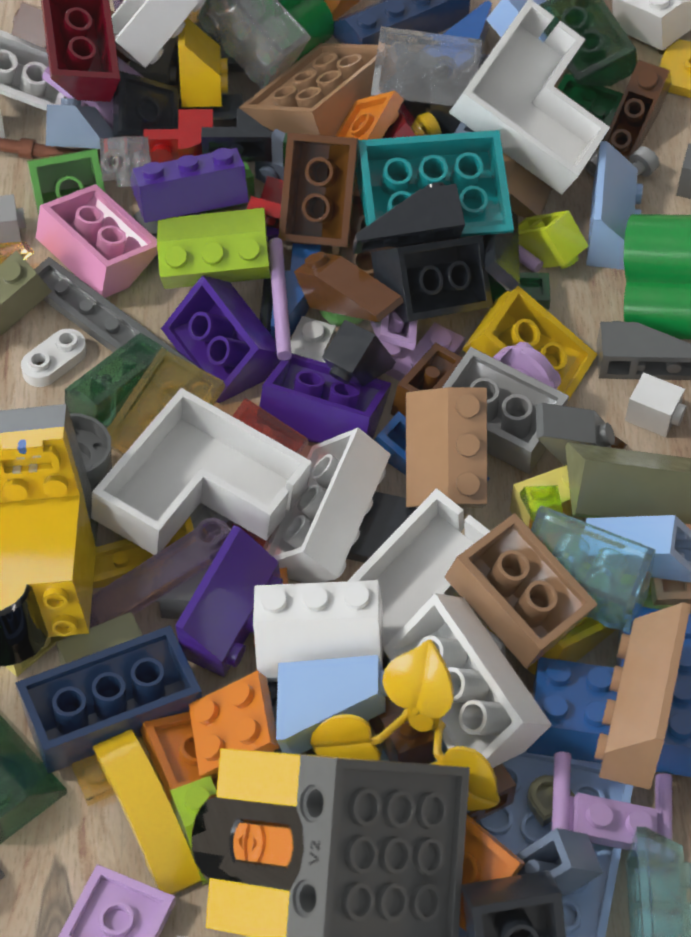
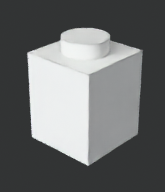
[625,372,687,437]

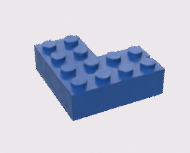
[526,604,691,777]

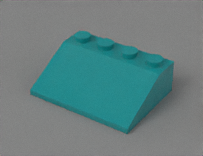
[356,130,514,237]

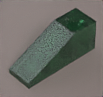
[65,332,168,428]

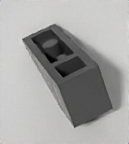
[596,321,691,380]

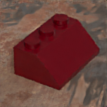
[41,0,120,102]

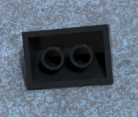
[371,235,493,322]

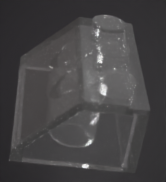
[371,26,484,107]

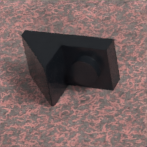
[201,109,272,162]

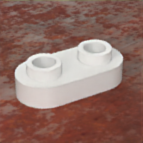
[21,329,87,387]

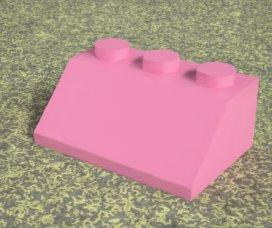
[36,184,158,298]

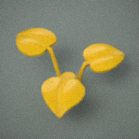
[310,639,500,811]

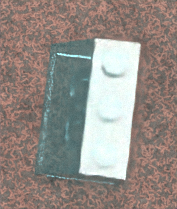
[531,505,656,633]
[626,827,691,937]

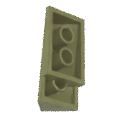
[565,442,691,524]

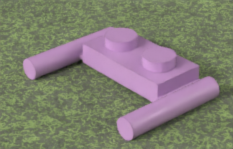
[552,752,672,859]

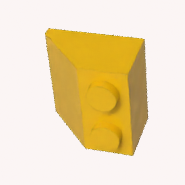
[178,18,228,107]

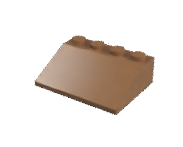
[239,43,401,136]

